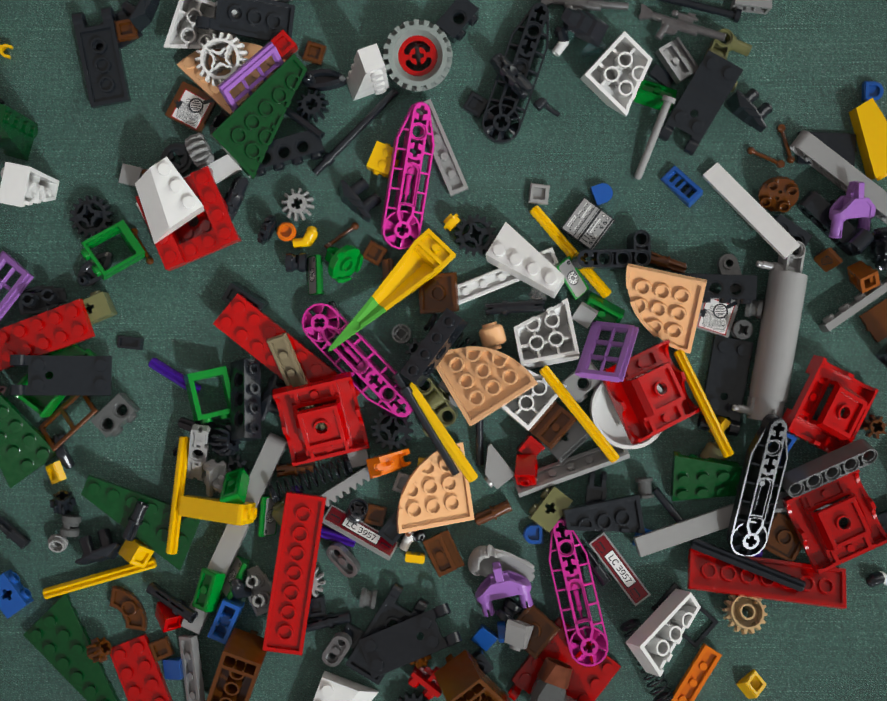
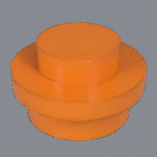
[277,222,297,242]

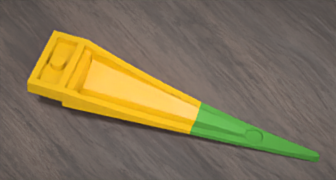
[329,228,456,351]

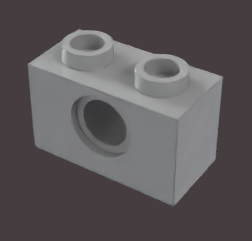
[561,362,602,403]

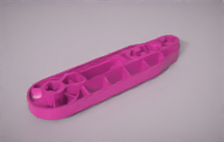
[381,102,435,249]
[301,303,413,418]
[548,518,608,666]

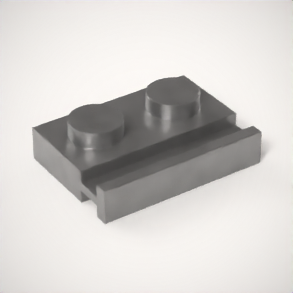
[655,37,699,85]

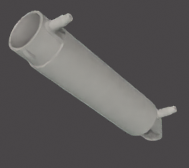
[732,241,808,420]

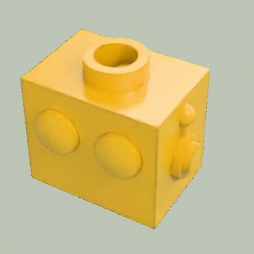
[366,141,399,178]

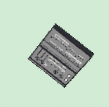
[561,197,615,250]

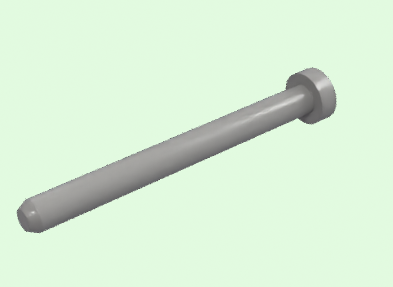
[634,95,676,180]

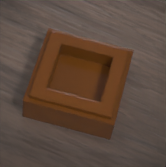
[115,19,139,42]
[302,40,327,66]
[362,240,388,267]
[364,503,387,527]
[148,635,175,662]

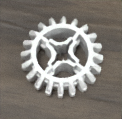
[195,32,249,87]

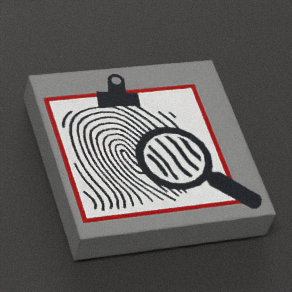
[697,291,739,338]

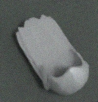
[468,544,535,582]

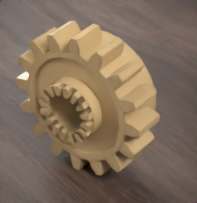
[722,595,768,635]

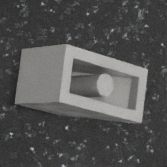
[484,443,515,489]
[504,619,534,652]

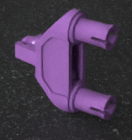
[828,181,876,239]
[475,561,533,617]

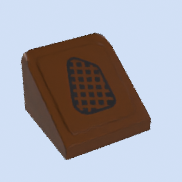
[813,247,843,272]

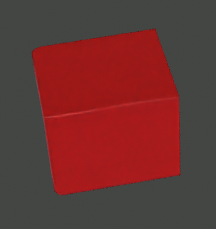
[270,30,298,60]
[516,434,545,456]
[155,601,184,633]

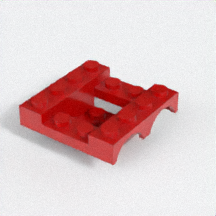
[135,166,242,271]
[602,339,701,444]
[782,355,879,453]
[272,371,369,466]
[781,469,887,574]

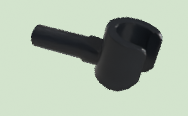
[533,97,560,117]

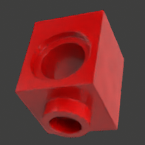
[514,454,538,487]

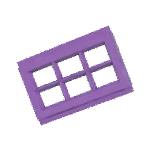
[218,42,284,112]
[0,251,34,321]
[575,321,639,383]

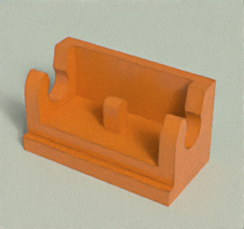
[366,448,411,479]

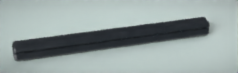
[691,538,806,592]

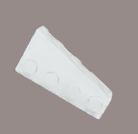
[346,43,389,101]
[0,162,59,207]
[485,222,564,298]
[625,589,701,677]

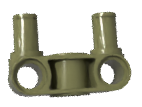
[704,28,752,92]
[398,375,458,437]

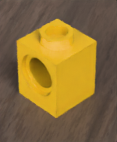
[118,538,154,568]

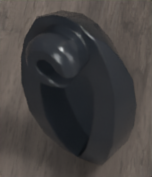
[302,69,346,91]
[77,251,114,287]

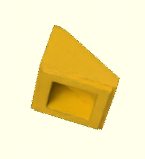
[736,669,767,699]

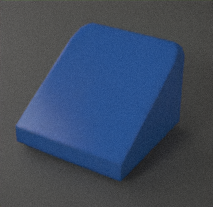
[471,624,498,651]
[163,657,184,680]

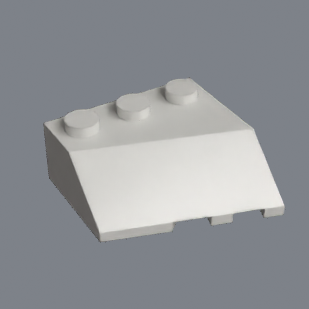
[164,0,238,50]
[580,31,652,116]
[135,156,204,244]
[513,298,580,369]
[501,369,567,431]
[313,671,379,701]

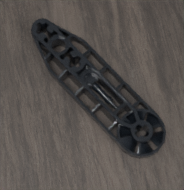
[482,3,549,144]
[727,414,788,557]

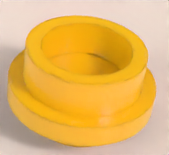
[443,213,461,231]

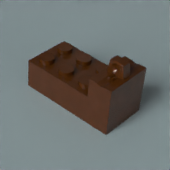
[206,627,268,701]
[434,649,511,701]

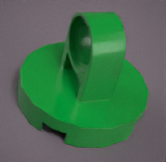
[325,245,363,283]

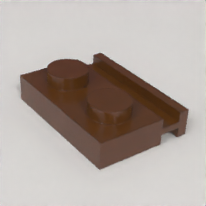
[529,401,577,450]
[422,529,465,577]

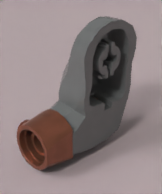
[529,657,577,701]

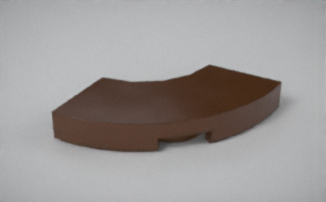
[109,585,147,631]

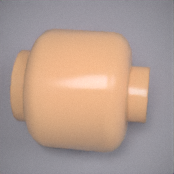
[479,321,507,350]

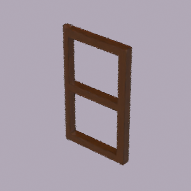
[38,396,98,452]

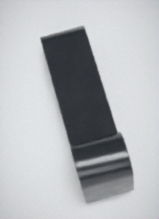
[797,190,874,256]
[572,230,651,269]

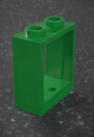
[80,220,145,281]
[184,366,231,424]

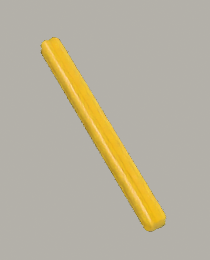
[530,205,611,298]
[674,349,734,458]
[539,365,619,463]
[407,382,478,483]
[166,436,190,555]
[42,557,157,599]

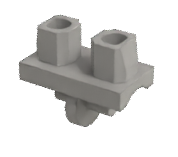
[203,459,226,497]

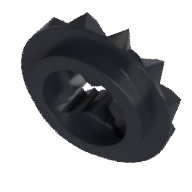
[161,143,192,174]
[257,214,277,245]

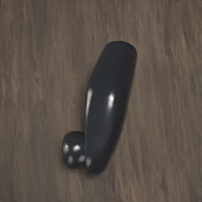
[53,432,75,469]

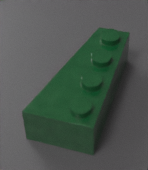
[0,104,38,161]

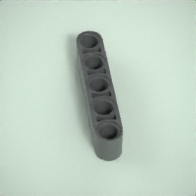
[781,439,878,497]

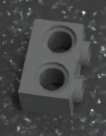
[90,393,140,438]

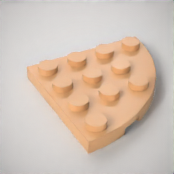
[177,41,286,115]
[626,263,707,354]
[436,346,538,426]
[396,442,475,534]

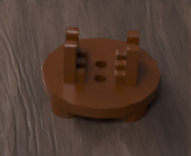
[758,176,799,213]

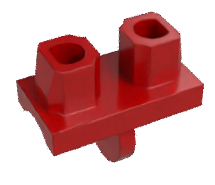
[408,665,442,700]

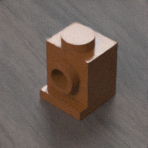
[847,260,880,294]

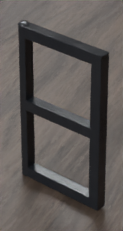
[651,583,718,648]

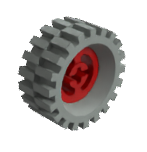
[383,19,453,91]

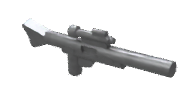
[541,0,629,11]
[639,4,726,42]

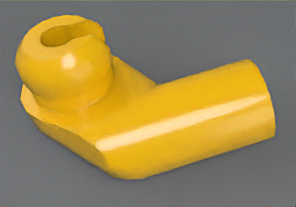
[293,226,318,248]

